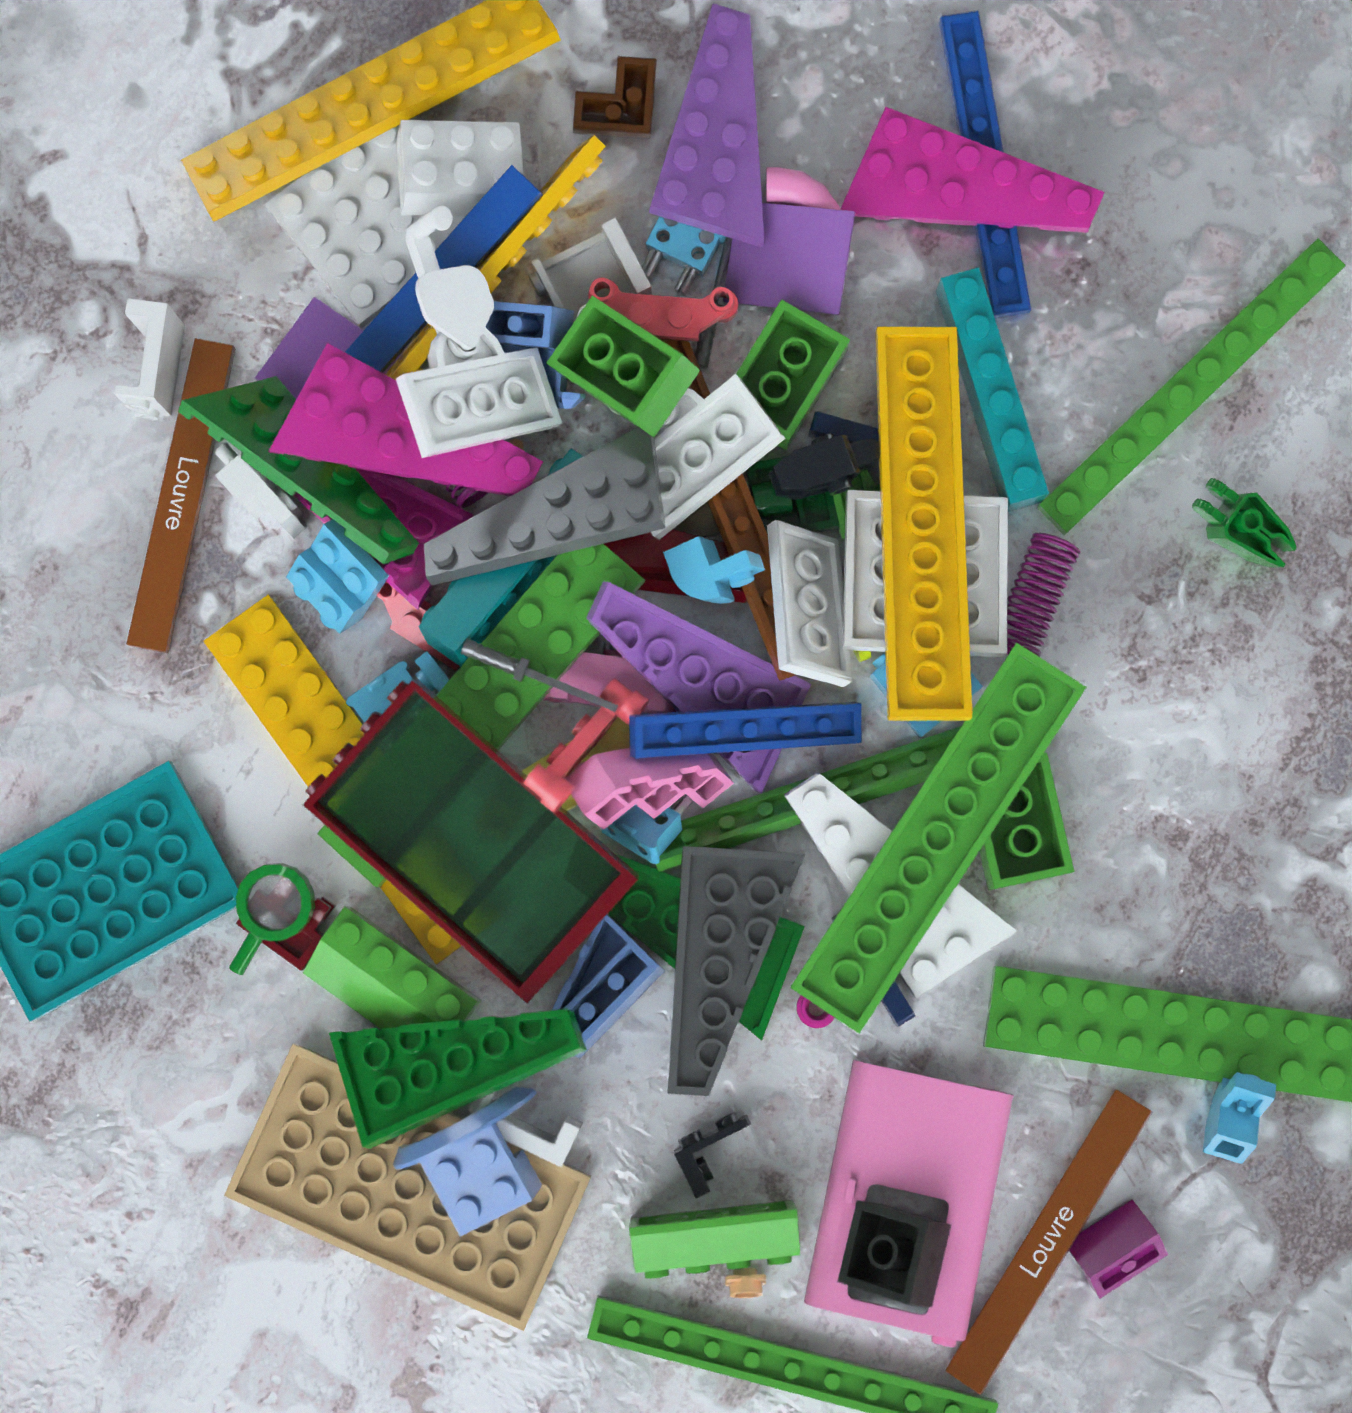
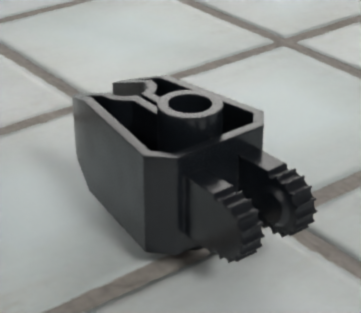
[768,434,880,500]

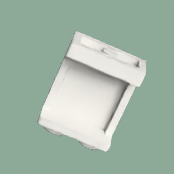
[528,218,652,323]
[114,298,185,420]
[469,1090,583,1168]

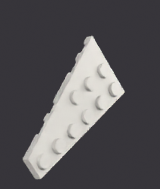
[784,772,1016,998]

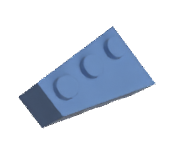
[552,914,665,1058]

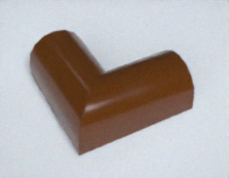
[573,56,657,139]

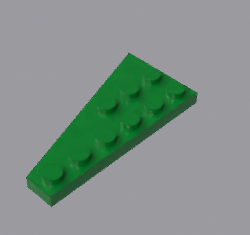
[178,376,419,564]
[563,839,805,1041]
[329,1009,587,1149]

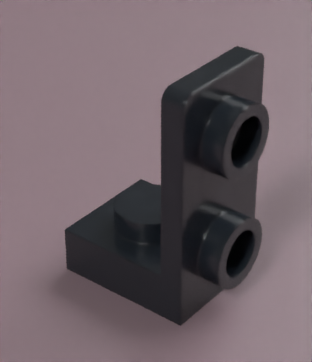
[674,1112,751,1199]

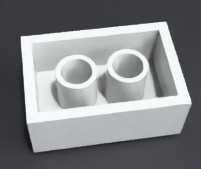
[396,120,524,216]

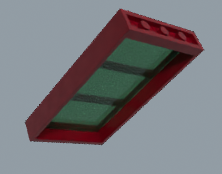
[303,679,639,1004]

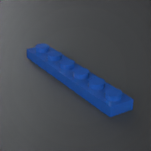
[629,702,862,758]

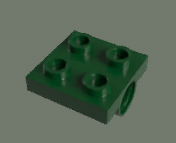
[746,456,840,535]

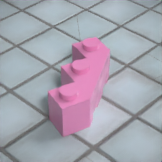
[543,649,677,714]
[565,748,734,830]

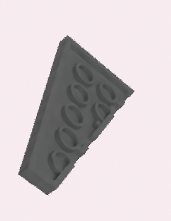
[424,427,665,586]
[667,846,806,1096]

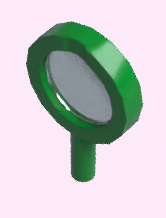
[229,863,315,975]

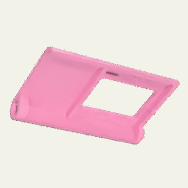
[804,1060,1013,1347]

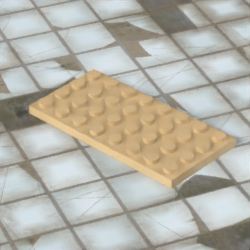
[224,1043,591,1331]

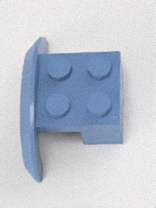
[485,301,586,409]
[393,1087,542,1236]

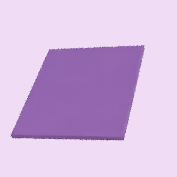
[723,203,855,315]
[255,297,400,399]

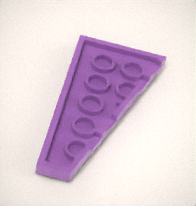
[649,3,765,248]
[586,581,811,794]

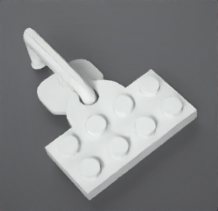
[396,206,562,458]
[577,305,786,540]

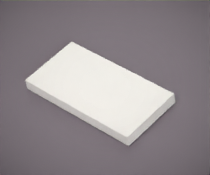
[767,520,852,687]

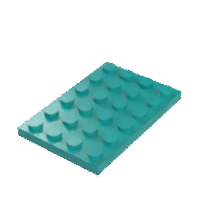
[0,761,239,1022]

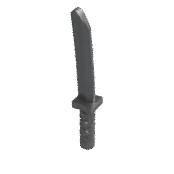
[695,237,732,369]
[461,638,618,712]

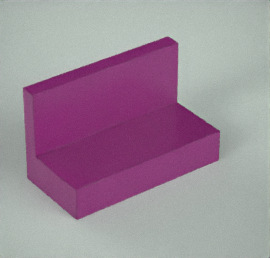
[1069,1199,1168,1299]

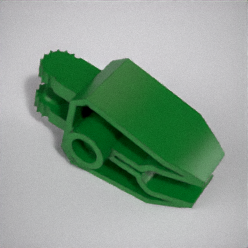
[1192,478,1297,568]

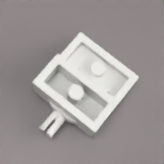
[215,442,306,538]

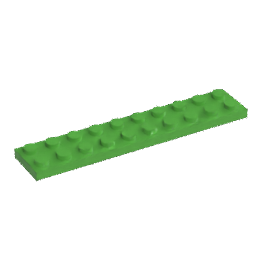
[317,544,646,888]
[790,643,1087,1034]
[983,966,1352,1102]

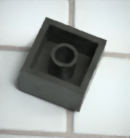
[837,1200,951,1307]

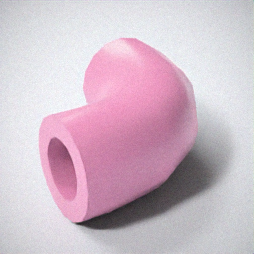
[766,167,840,210]

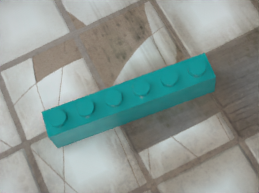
[936,267,1049,512]
[418,448,583,667]

